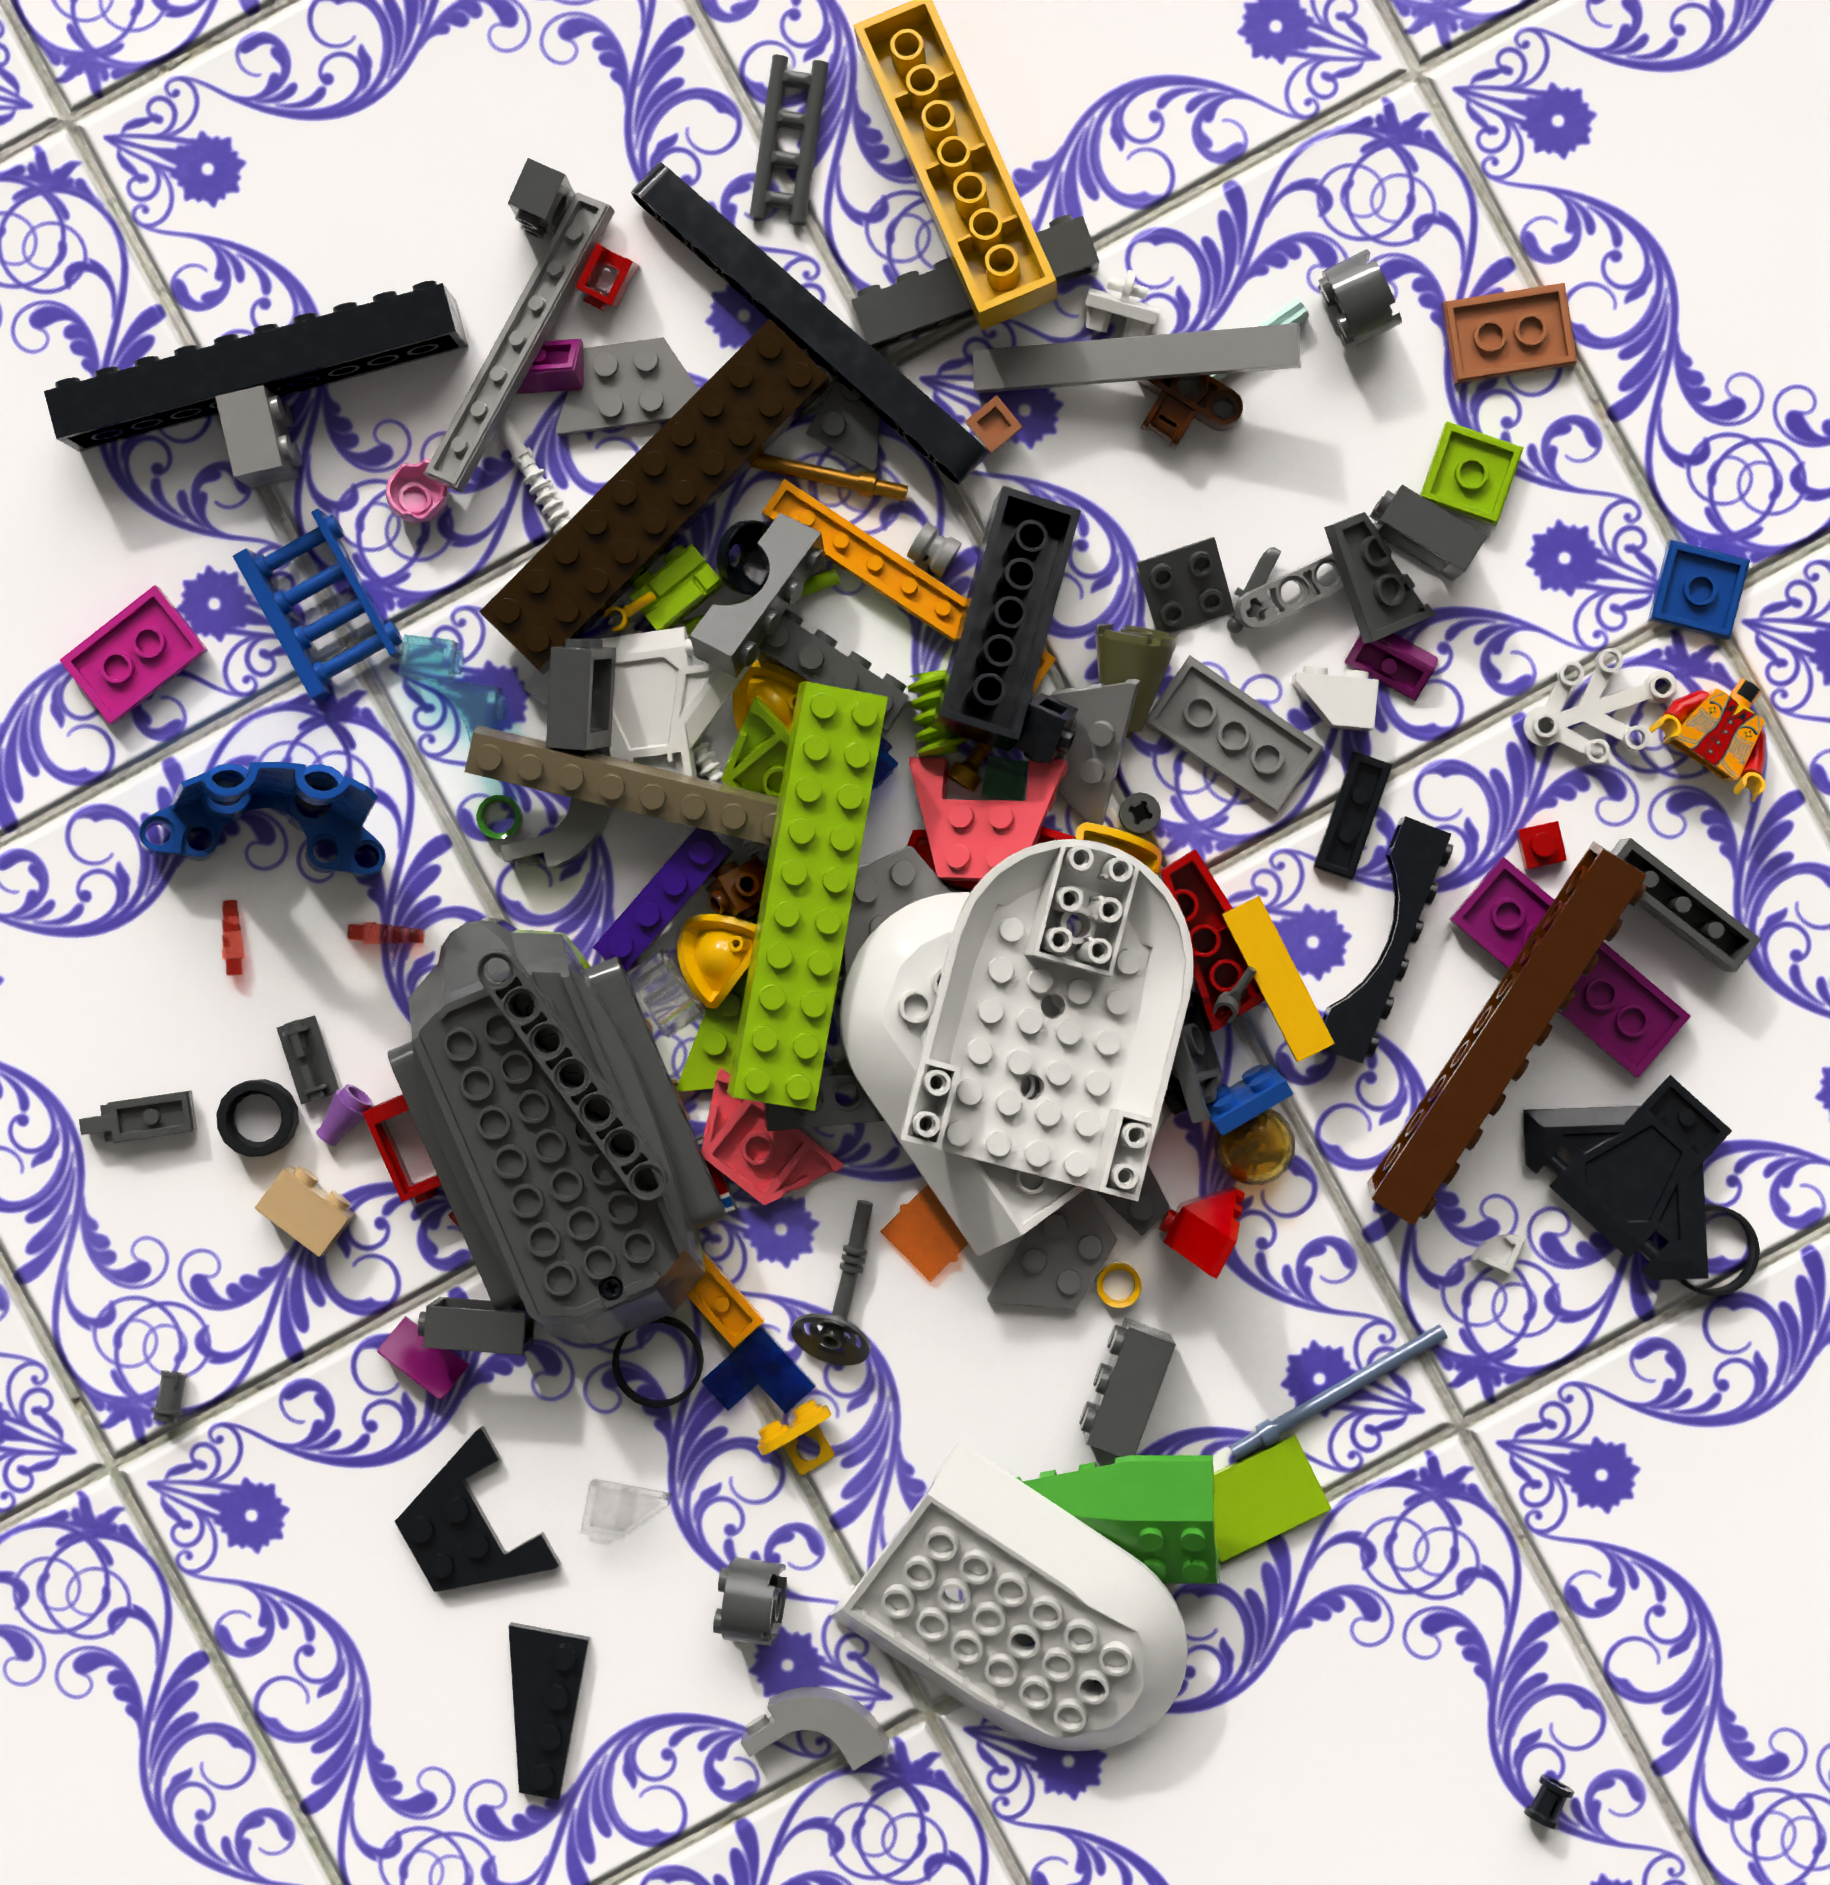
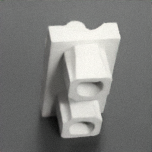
[1085,270,1160,338]

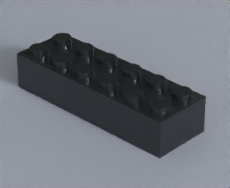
[931,486,1081,752]

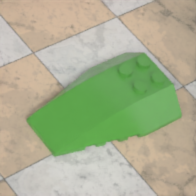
[1015,1455,1220,1585]

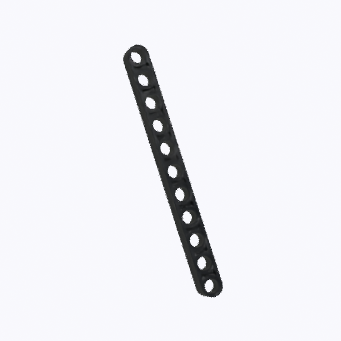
[630,162,988,485]

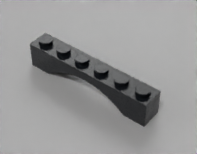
[1322,816,1454,1064]

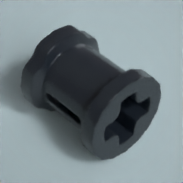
[1524,1774,1575,1830]

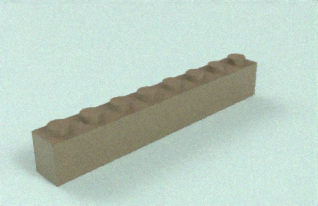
[464,725,779,845]

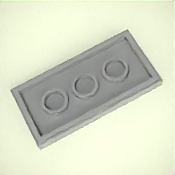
[1145,655,1324,815]

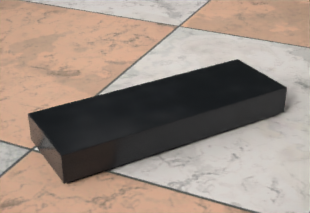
[1313,751,1393,880]

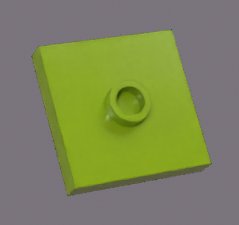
[1420,421,1524,527]

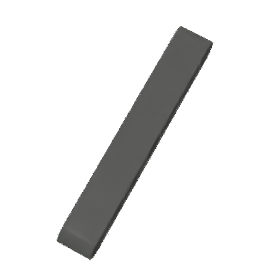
[477,949,668,1200]

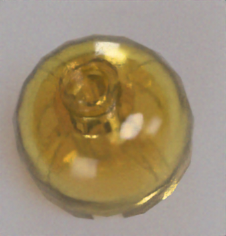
[1214,1108,1295,1186]

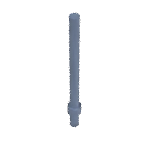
[1229,1324,1448,1460]

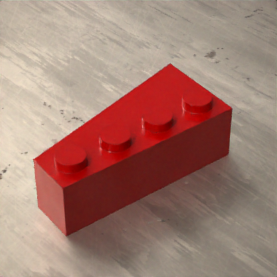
[1158,849,1265,1032]

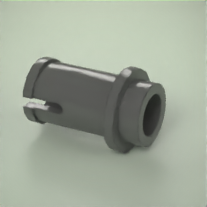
[151,1370,188,1423]

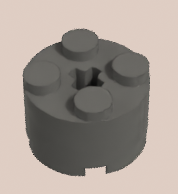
[1317,249,1402,346]
[713,1557,787,1647]

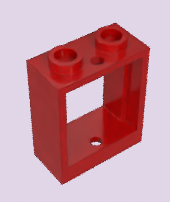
[362,1094,441,1204]

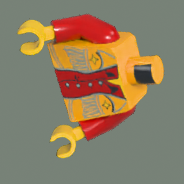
[1649,678,1766,802]

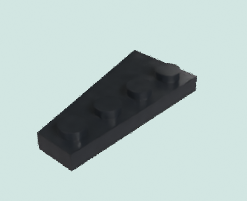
[508,1622,590,1800]

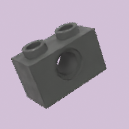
[508,158,575,239]

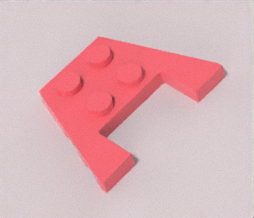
[909,757,1068,882]

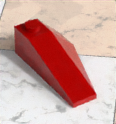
[1158,1186,1245,1279]

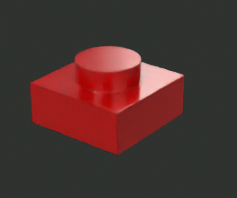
[1516,821,1567,870]

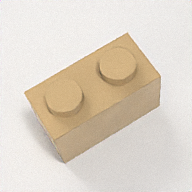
[254,1166,356,1257]

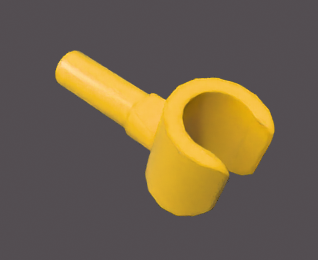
[604,591,656,632]

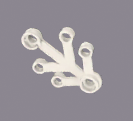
[1523,648,1678,764]

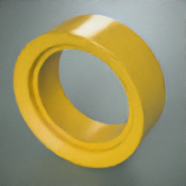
[1096,1262,1142,1308]

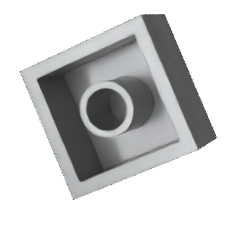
[215,385,302,489]

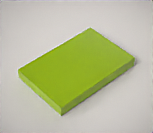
[1214,1434,1332,1562]

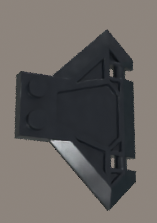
[1523,1075,1732,1280]

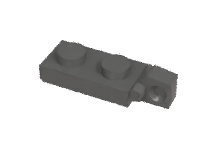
[79,1090,197,1143]

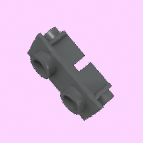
[276,1015,339,1105]

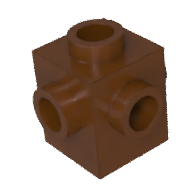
[705,856,766,920]

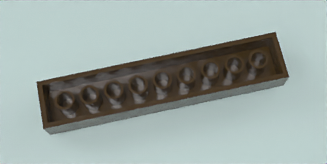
[479,319,829,675]

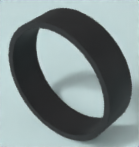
[1664,1204,1760,1296]
[612,1316,704,1408]

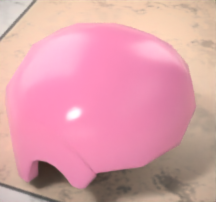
[385,459,449,523]

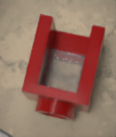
[575,243,640,312]

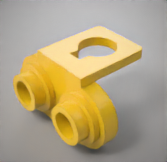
[756,1399,835,1475]

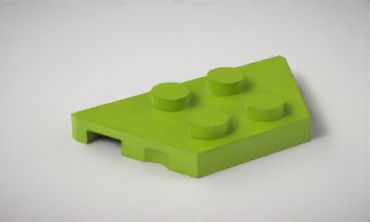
[721,696,790,797]
[676,968,749,1092]

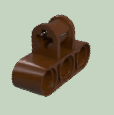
[1137,375,1243,450]

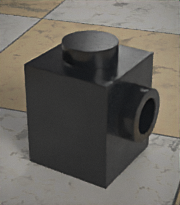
[1014,692,1078,764]

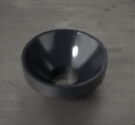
[716,520,769,595]

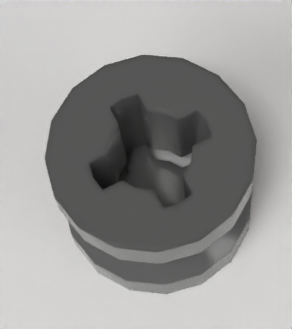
[1118,792,1161,834]

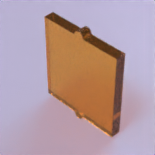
[880,1184,968,1282]

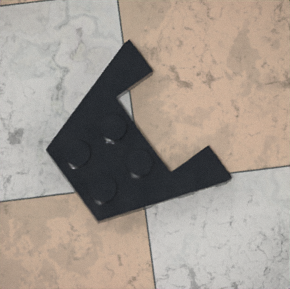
[394,1426,561,1592]

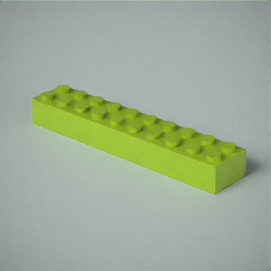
[727,681,888,1111]

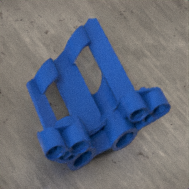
[139,762,386,879]

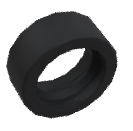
[216,1079,299,1157]

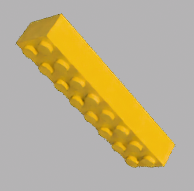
[853,0,1058,331]

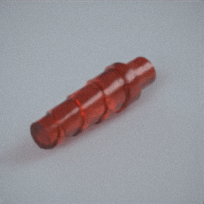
[221,900,246,976]
[347,922,425,945]

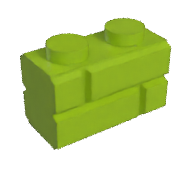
[628,544,725,631]

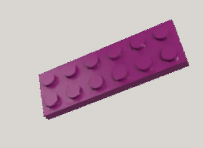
[1449,857,1691,1078]

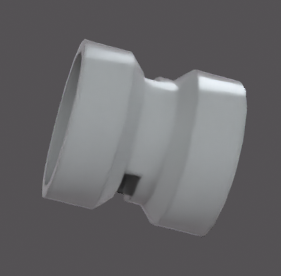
[906,522,962,578]

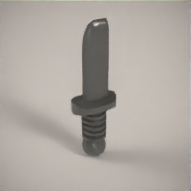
[1227,547,1282,633]

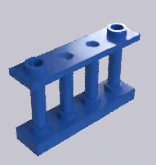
[232,508,404,702]

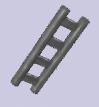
[749,54,829,225]

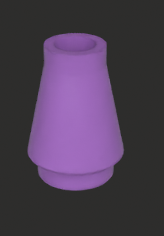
[316,1084,372,1146]

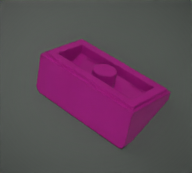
[516,339,584,394]
[1344,633,1438,701]
[377,1316,470,1400]

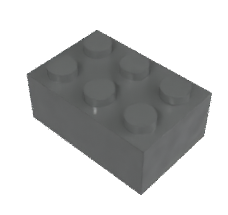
[1079,1317,1176,1457]

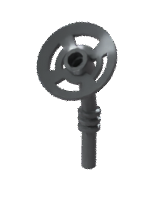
[791,1200,873,1366]

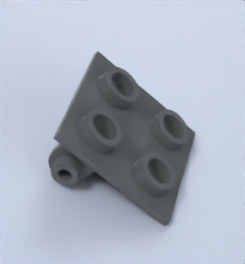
[1136,536,1234,633]

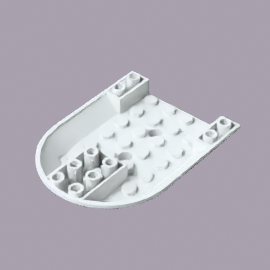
[899,839,1194,1201]
[840,892,1172,1256]
[830,1441,1188,1751]

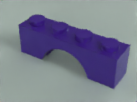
[592,828,734,974]

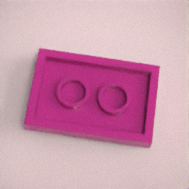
[59,585,208,725]

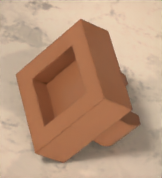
[965,395,1023,455]

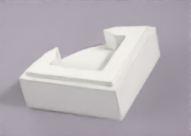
[1471,1234,1527,1276]

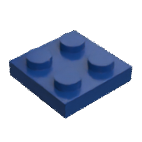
[1206,1064,1294,1136]

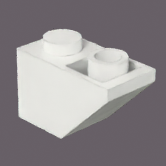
[1292,666,1379,732]

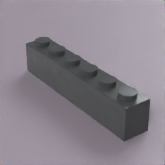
[851,214,1100,351]

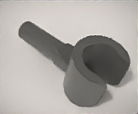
[1213,966,1257,1023]

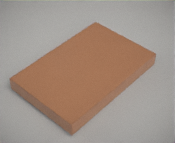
[1441,283,1577,385]

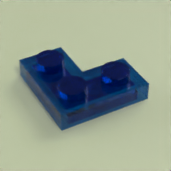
[701,1325,816,1414]

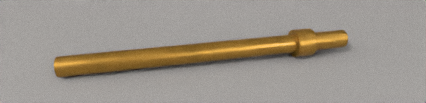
[749,453,908,501]

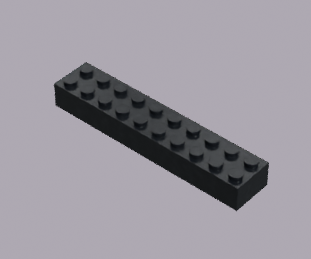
[44,280,469,452]

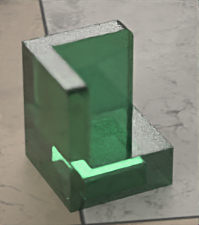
[981,756,1029,801]

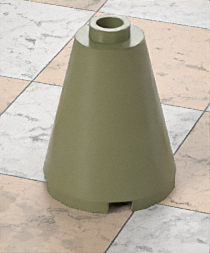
[1095,623,1178,738]

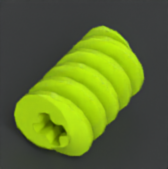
[908,670,967,757]

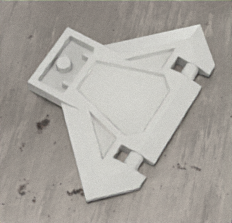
[524,627,758,778]

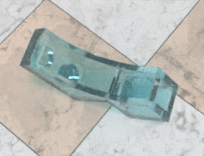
[399,634,507,744]

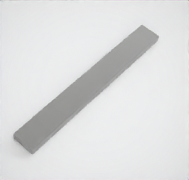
[423,192,615,493]
[973,323,1301,393]

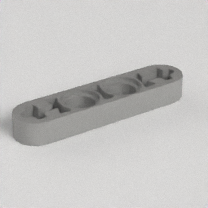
[1234,551,1344,629]

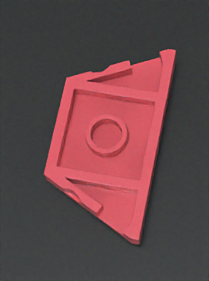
[701,1067,844,1205]

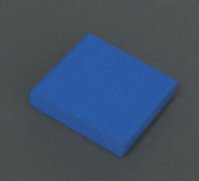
[1648,540,1750,640]

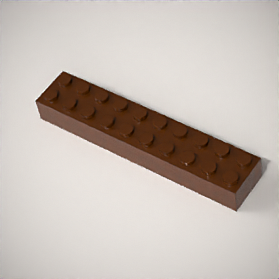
[1367,841,1647,1226]

